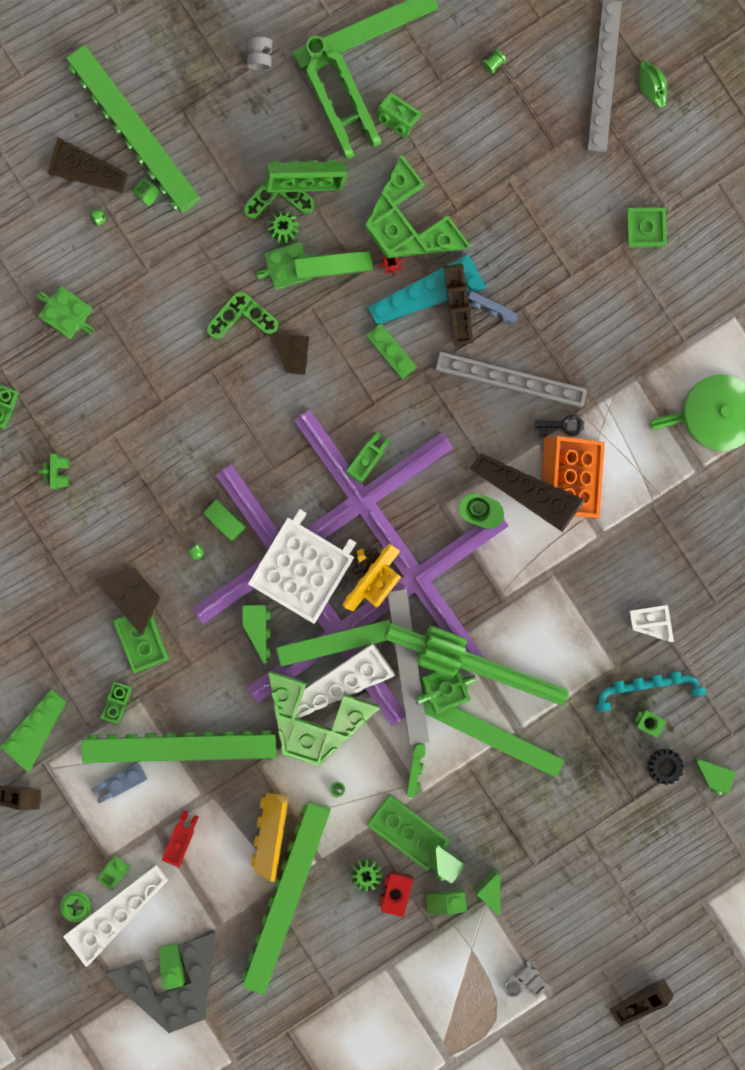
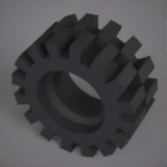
[647,749,684,785]

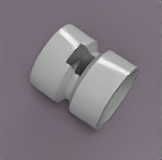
[247,37,273,71]

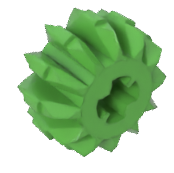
[267,211,300,244]
[350,858,383,892]

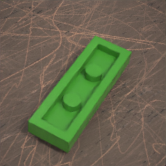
[366,323,417,380]

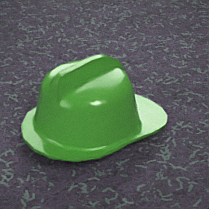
[459,493,504,529]

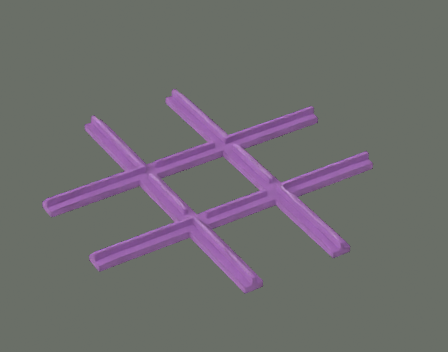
[192,410,508,726]

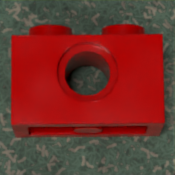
[378,871,413,917]

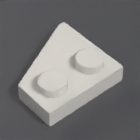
[629,605,674,642]

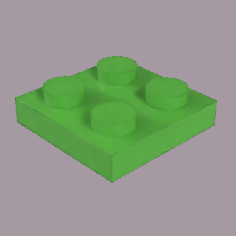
[627,208,667,247]

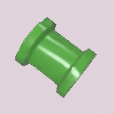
[482,48,507,74]

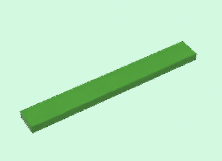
[293,0,439,70]
[423,701,565,778]

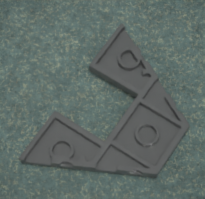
[105,931,215,1033]

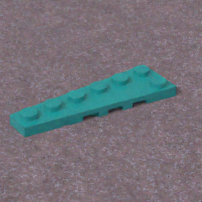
[368,254,486,325]

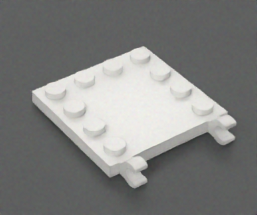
[248,509,356,624]

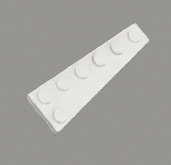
[295,643,395,719]

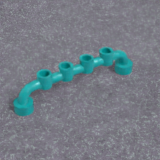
[595,672,706,713]

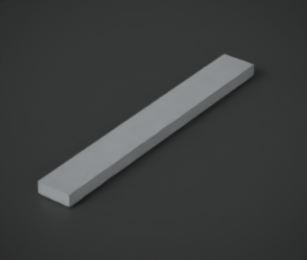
[435,352,588,408]
[388,589,429,745]

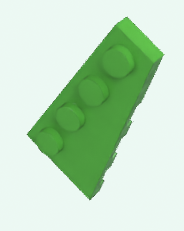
[0,689,67,773]

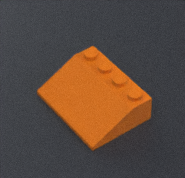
[541,436,605,518]

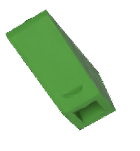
[243,605,271,663]

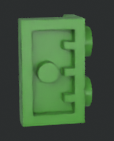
[375,93,422,138]

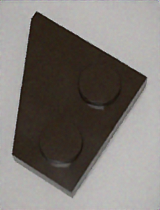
[272,333,309,375]

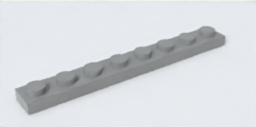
[587,0,622,152]

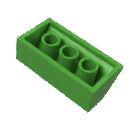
[265,160,347,192]

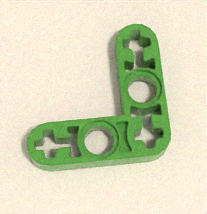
[244,181,315,220]
[207,292,279,339]

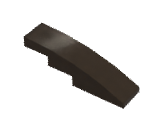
[443,264,473,346]

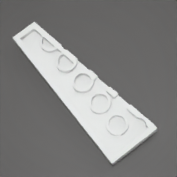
[63,865,168,967]

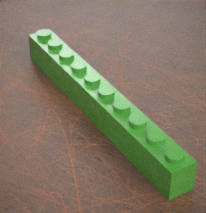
[67,45,200,214]
[82,730,277,763]
[241,801,331,995]

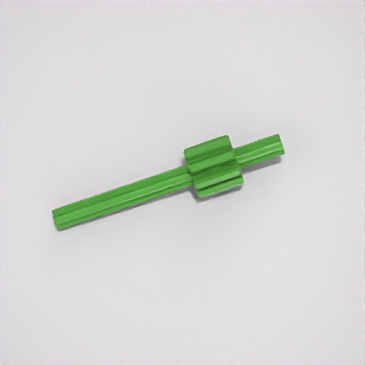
[384,623,568,706]

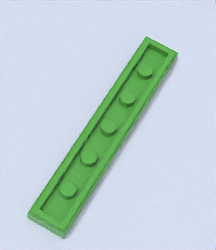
[277,620,390,666]

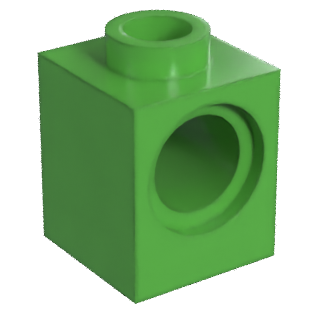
[634,709,666,738]

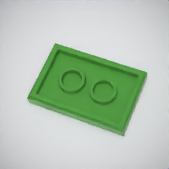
[113,615,170,674]

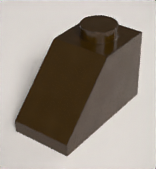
[0,786,41,810]

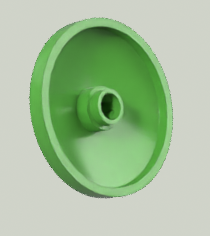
[683,374,745,451]

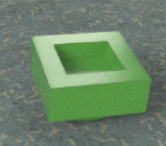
[104,856,130,882]

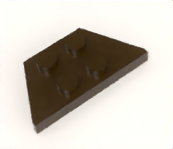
[95,568,160,636]

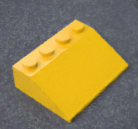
[251,793,289,882]

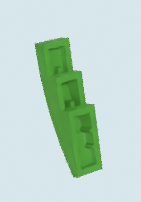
[295,251,373,279]

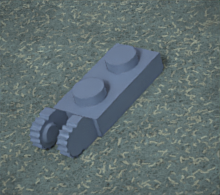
[468,291,518,325]
[91,762,147,803]

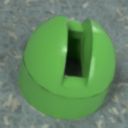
[90,209,106,226]
[187,544,204,560]
[329,781,345,798]

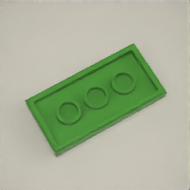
[366,794,451,872]

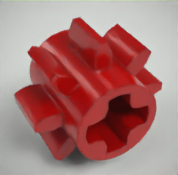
[380,256,403,276]

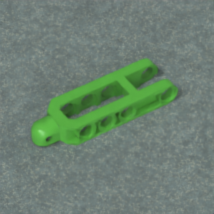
[306,36,382,159]

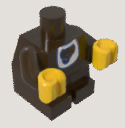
[352,548,380,576]

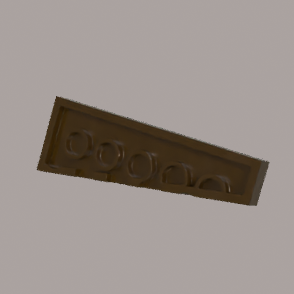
[470,453,585,532]

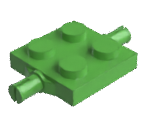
[256,242,319,290]
[37,286,94,339]
[415,668,477,715]

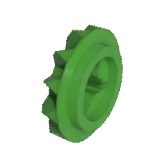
[60,891,92,922]

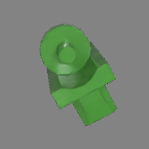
[38,454,69,490]

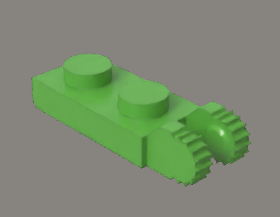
[346,432,390,484]
[406,743,426,798]

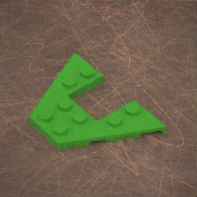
[364,155,471,258]
[269,671,380,766]

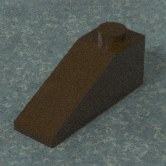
[610,979,674,1026]

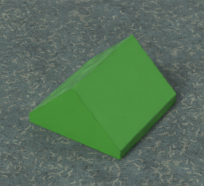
[475,869,500,915]

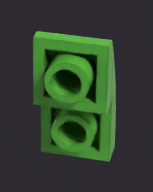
[0,385,19,430]
[204,499,246,541]
[101,681,132,726]

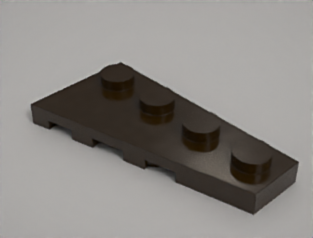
[48,137,128,193]

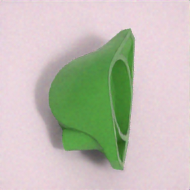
[638,61,667,109]

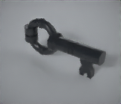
[535,414,585,438]

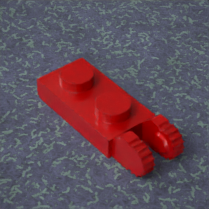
[162,810,199,868]

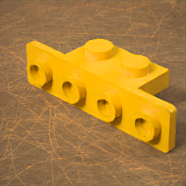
[342,544,401,611]

